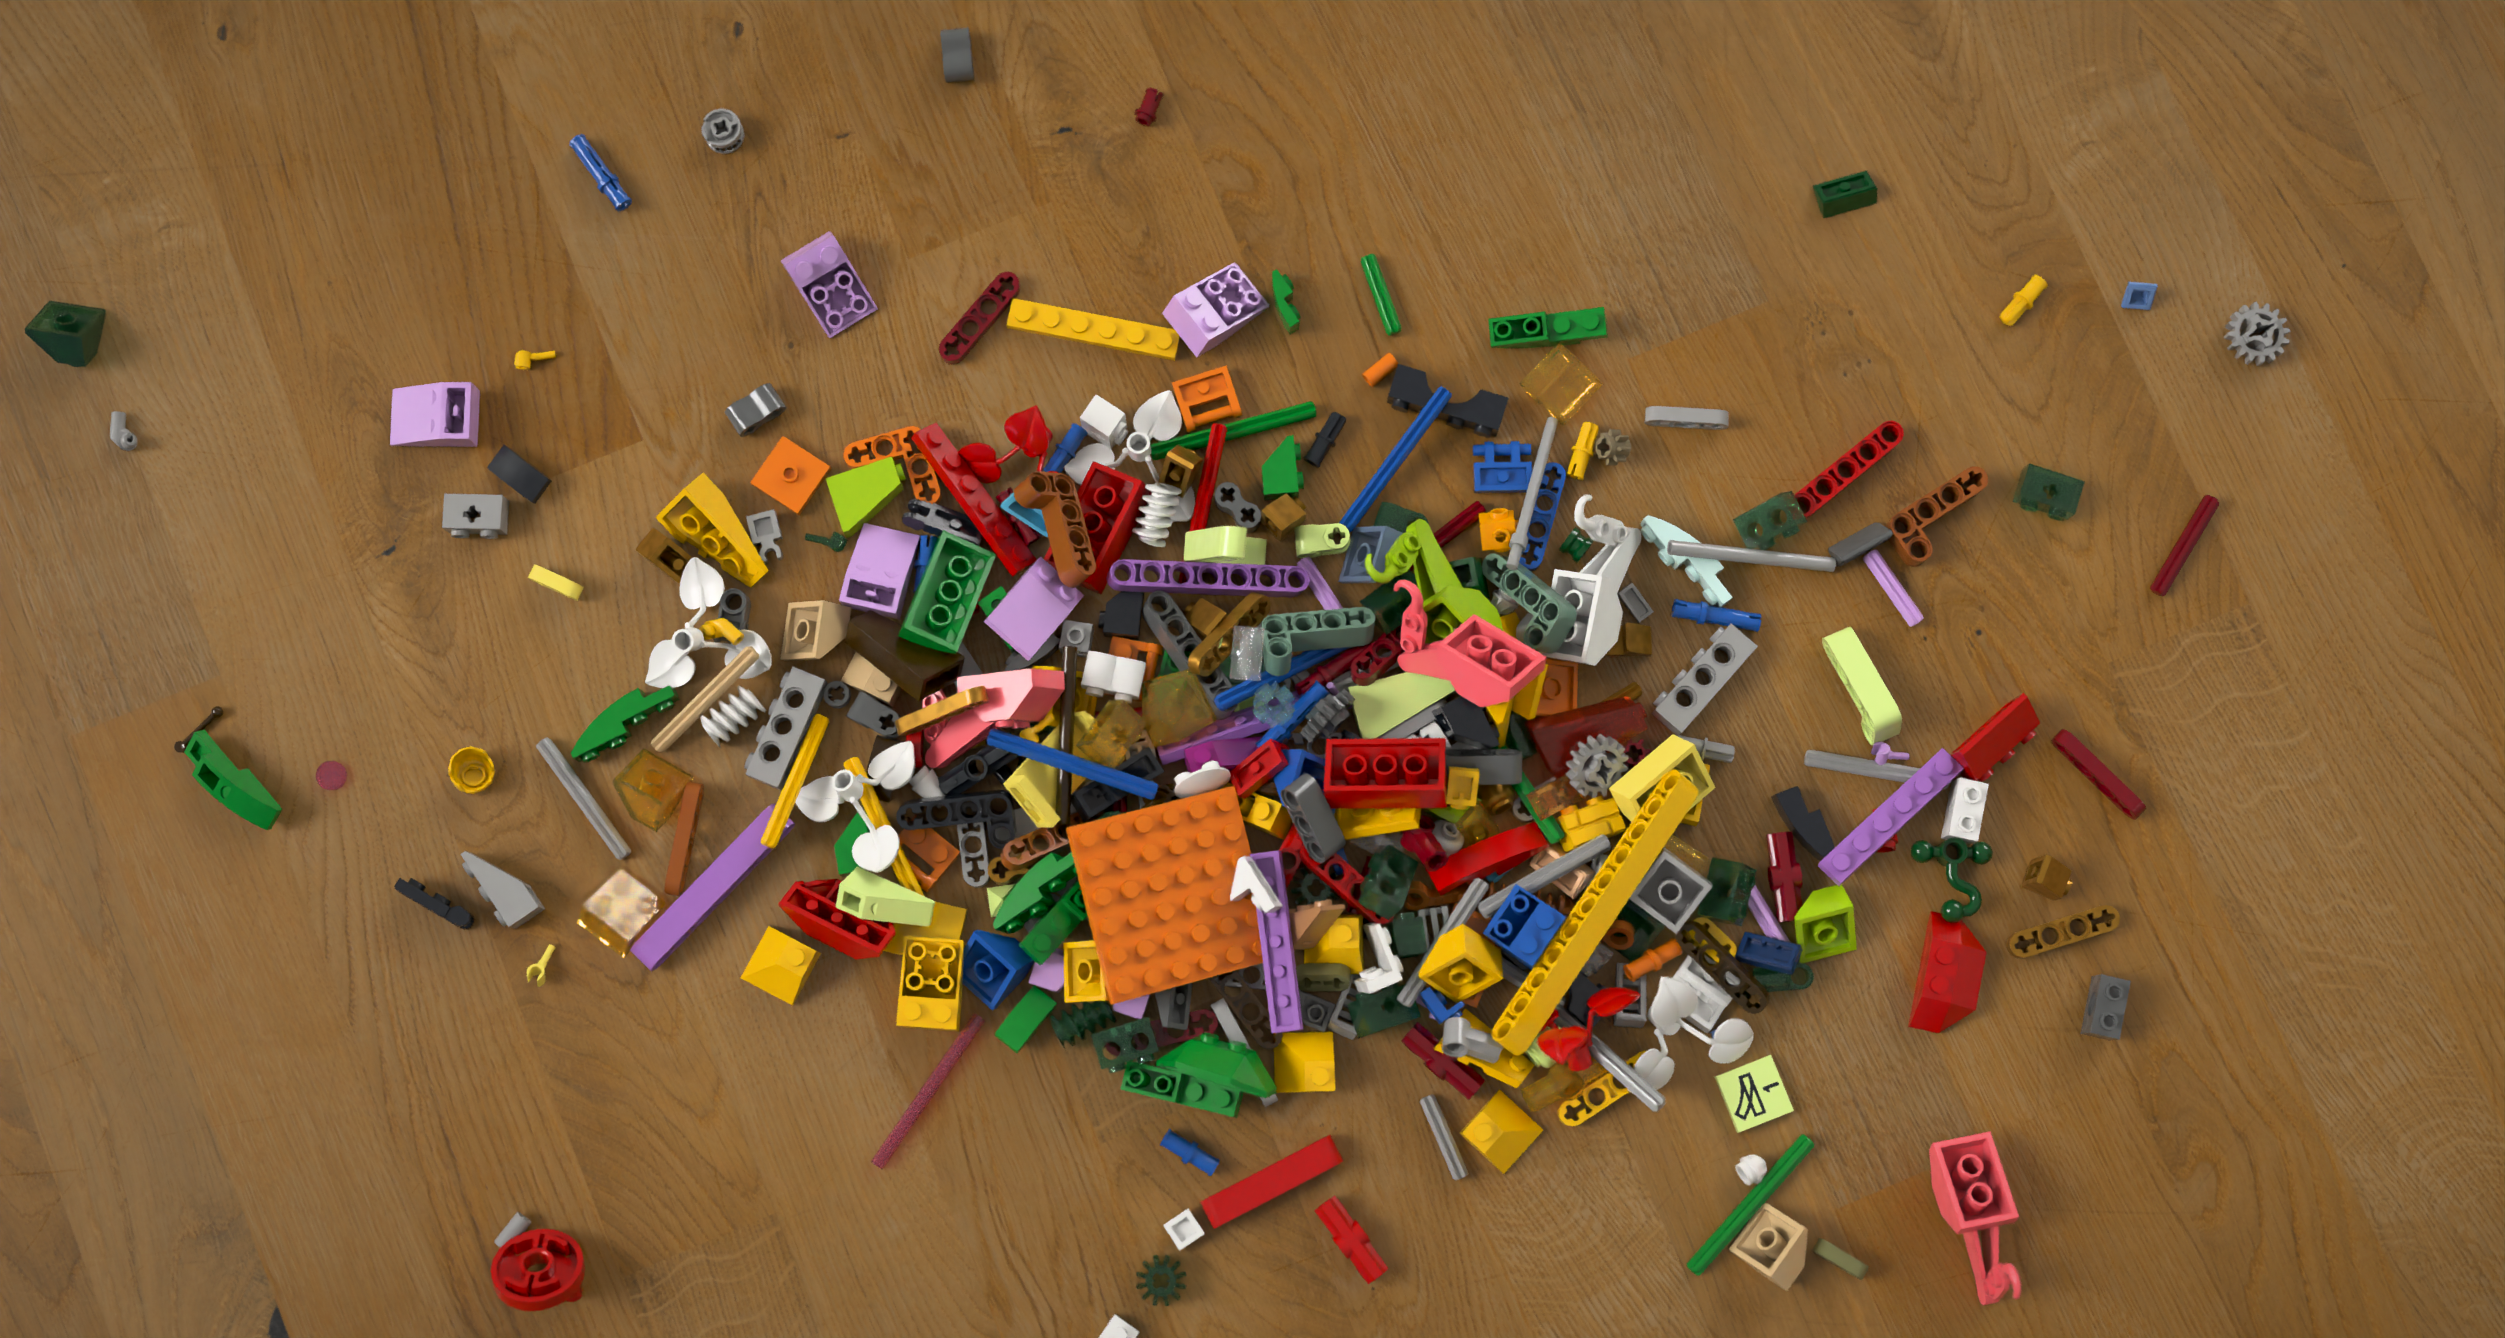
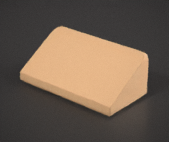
[1529,840,1596,899]

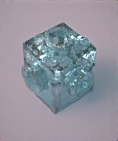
[1252,682,1295,729]

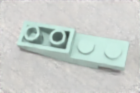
[1640,515,1733,607]

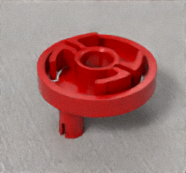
[491,1229,585,1311]

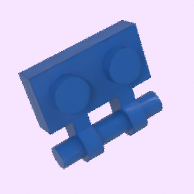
[1473,441,1532,493]

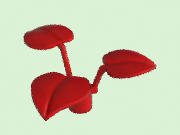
[957,405,1059,483]
[1537,987,1641,1071]

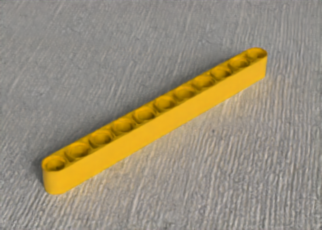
[1492,770,1698,1055]

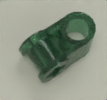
[1373,502,1429,533]

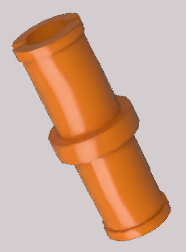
[1623,938,1683,982]

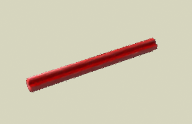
[1178,423,1227,584]

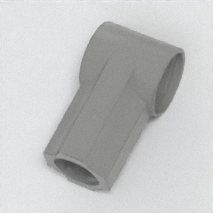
[1442,1017,1503,1063]

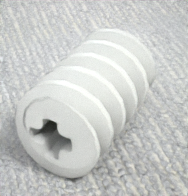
[1132,483,1182,547]
[700,686,766,748]

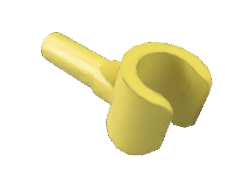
[527,944,556,987]

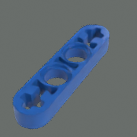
[1519,462,1566,571]

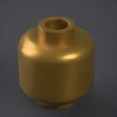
[1477,784,1516,815]

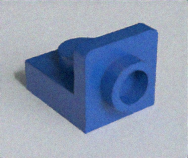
[1418,987,1465,1025]

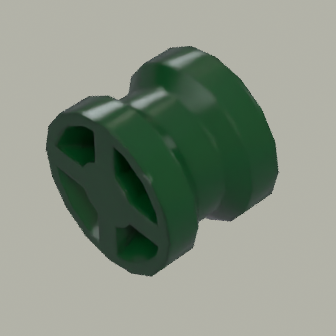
[1559,527,1594,563]

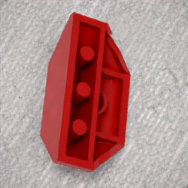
[779,879,896,960]
[1908,911,1987,1033]

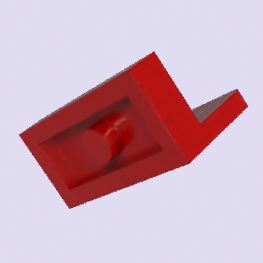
[1230,738,1290,799]

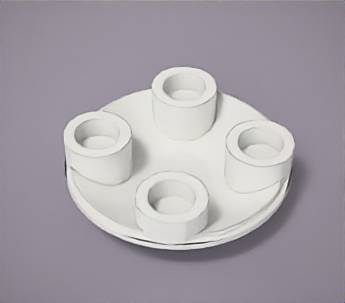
[1174,761,1231,799]

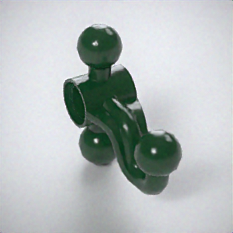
[1910,837,1993,923]

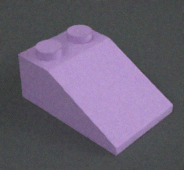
[984,556,1084,661]

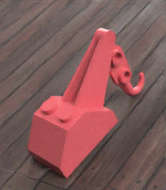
[1393,580,1546,707]
[922,668,1065,768]
[1929,1132,2021,1306]

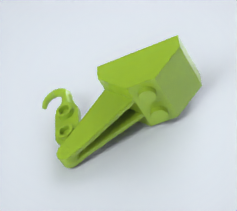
[1365,519,1503,644]

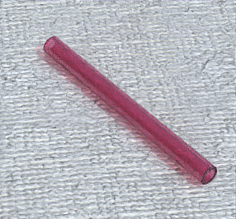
[871,1013,986,1170]

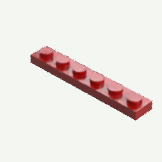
[911,422,1037,577]

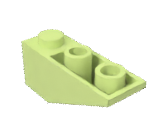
[836,867,935,927]

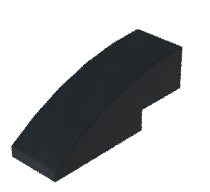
[1071,747,1164,822]
[1771,786,1835,861]

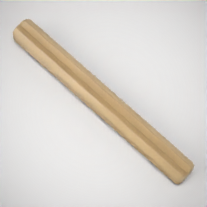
[651,646,759,753]

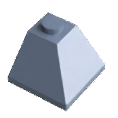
[1338,526,1403,584]

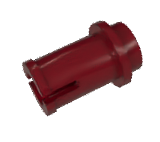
[1135,88,1163,126]

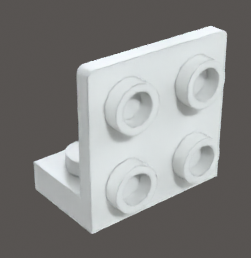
[1354,923,1403,994]

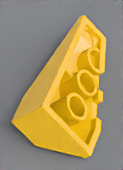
[655,472,769,588]

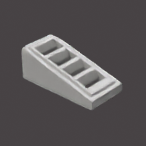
[1613,963,1646,1028]
[1326,974,1374,1040]

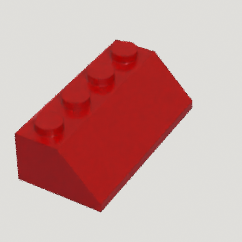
[1044,461,1152,594]
[1324,738,1447,809]

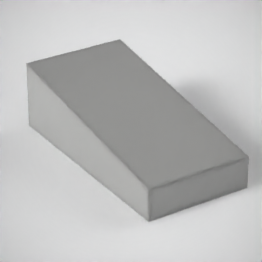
[1617,583,1653,623]

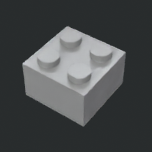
[1629,847,1712,934]

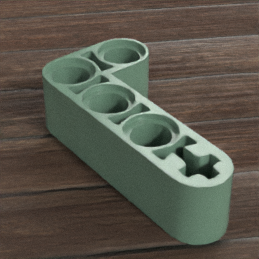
[1482,553,1577,654]
[1261,607,1375,676]

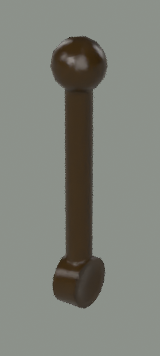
[174,706,223,753]

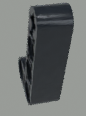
[896,790,1017,849]

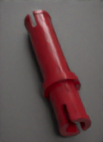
[1294,643,1371,696]

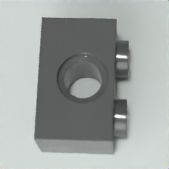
[2080,974,2131,1041]

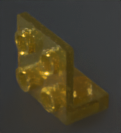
[577,869,665,958]

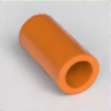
[1362,352,1399,387]

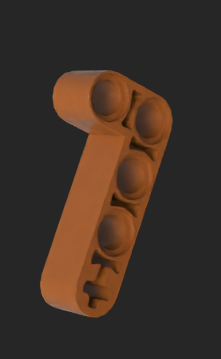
[1885,466,1988,567]
[1014,471,1096,588]

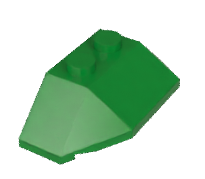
[1156,1033,1277,1098]

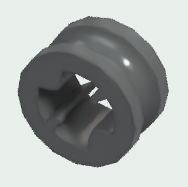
[823,681,851,709]

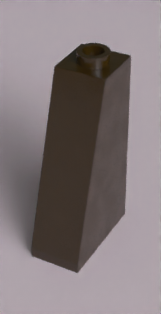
[845,610,965,701]

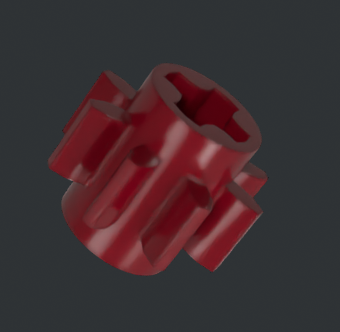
[1621,737,1651,768]

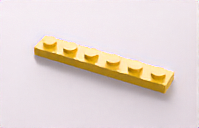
[1007,298,1180,361]

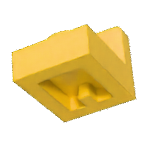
[1447,766,1480,809]

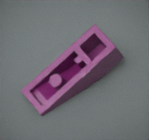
[1184,736,1263,773]

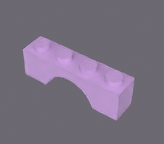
[1028,948,1151,1020]

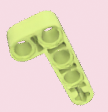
[1822,627,1902,746]

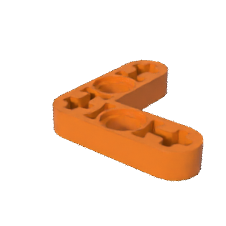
[843,426,942,504]

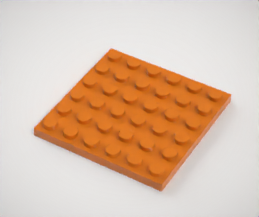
[1066,786,1263,1004]

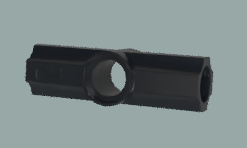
[938,732,1020,795]

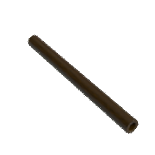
[1056,646,1077,824]

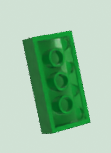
[898,530,996,654]

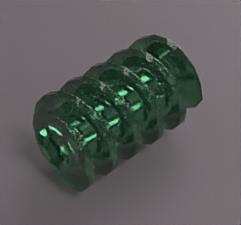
[1050,1000,1118,1049]

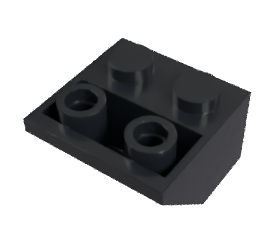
[1432,696,1500,749]

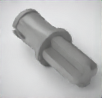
[1678,735,1735,763]

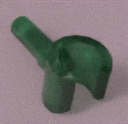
[805,531,848,552]

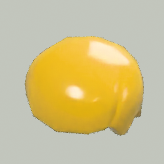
[448,746,495,794]

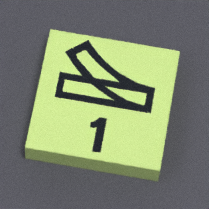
[1715,1055,1794,1133]

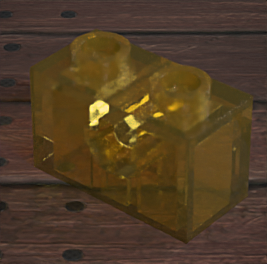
[1076,700,1147,768]

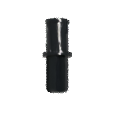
[1304,412,1346,468]

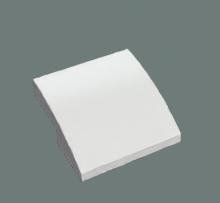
[1672,948,1741,1033]

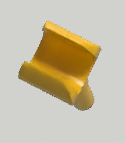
[514,350,556,370]
[1020,713,1055,743]

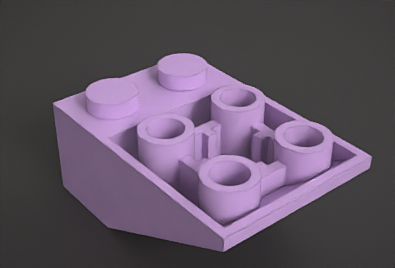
[781,231,878,338]
[1162,262,1270,357]
[390,382,480,447]
[839,523,920,620]

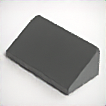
[1828,522,1893,567]

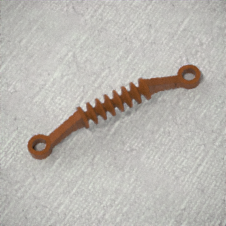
[1400,881,1635,950]

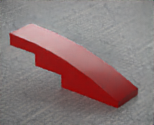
[1425,822,1550,896]

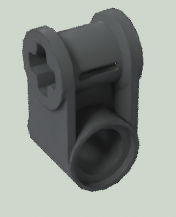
[714,588,751,642]
[846,691,901,739]

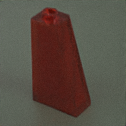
[1524,696,1648,780]

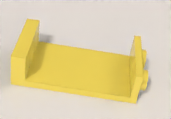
[1003,711,1119,828]

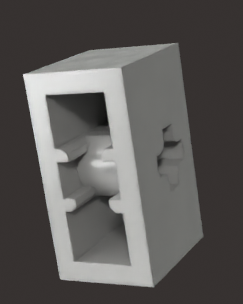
[442,494,509,539]

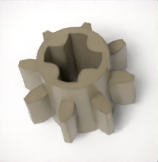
[1595,429,1631,465]

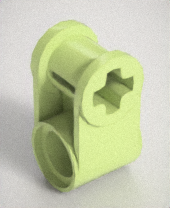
[1294,523,1351,558]

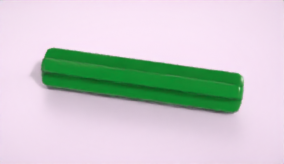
[1361,254,1402,336]

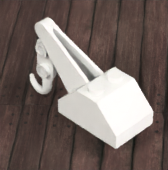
[1539,495,1641,666]

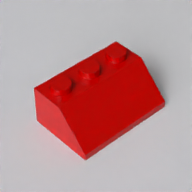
[1950,693,2040,783]

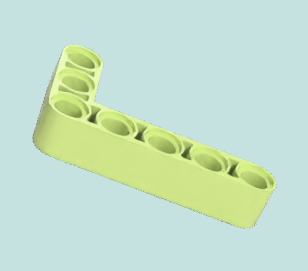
[1183,526,1267,565]

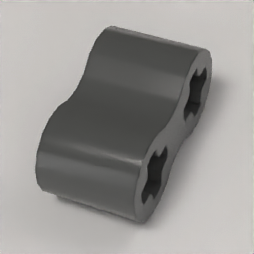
[940,27,974,83]
[725,383,786,437]
[1215,482,1261,534]

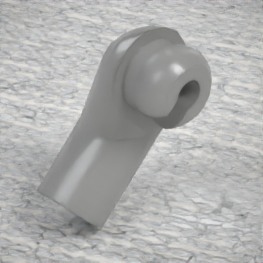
[110,411,138,451]

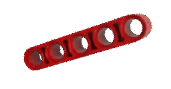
[1785,420,1904,523]
[1200,1135,1344,1229]

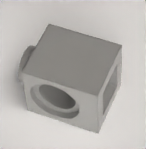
[1059,620,1094,658]

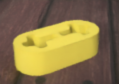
[528,564,584,601]

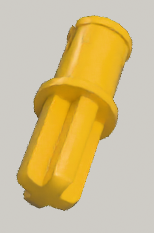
[1999,275,2048,326]
[1566,422,1599,480]

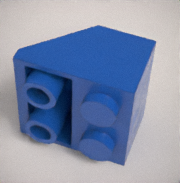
[1483,884,1566,970]

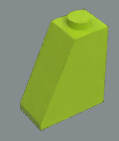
[825,456,906,538]

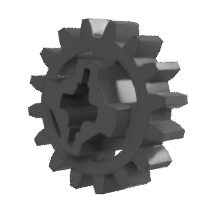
[1300,689,1355,743]

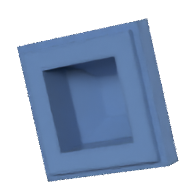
[2121,282,2158,310]

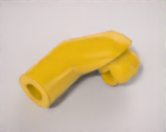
[699,618,744,646]

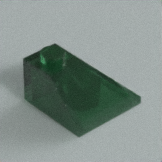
[25,300,106,367]

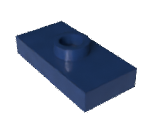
[1735,931,1803,975]

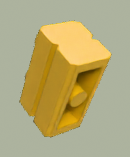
[1555,796,1626,853]

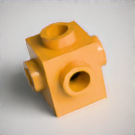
[1478,508,1519,552]

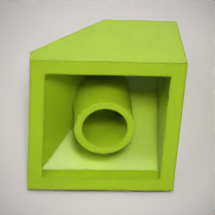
[1794,884,1857,964]

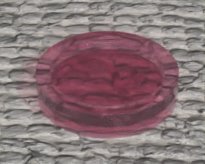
[316,761,347,790]

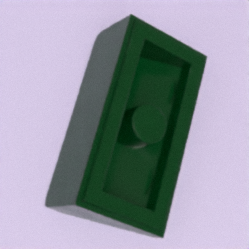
[1813,170,1877,218]

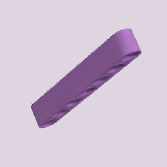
[1106,559,1310,598]
[630,803,795,971]

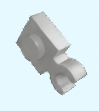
[746,509,783,564]

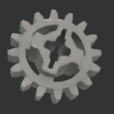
[2224,302,2290,366]
[1566,734,1629,798]

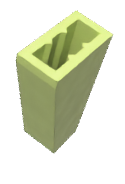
[1348,672,1456,739]

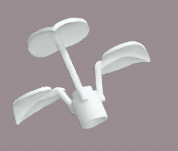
[1064,390,1195,522]
[645,557,772,688]
[796,741,915,873]
[1627,977,1754,1093]

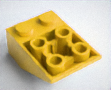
[896,936,964,1032]

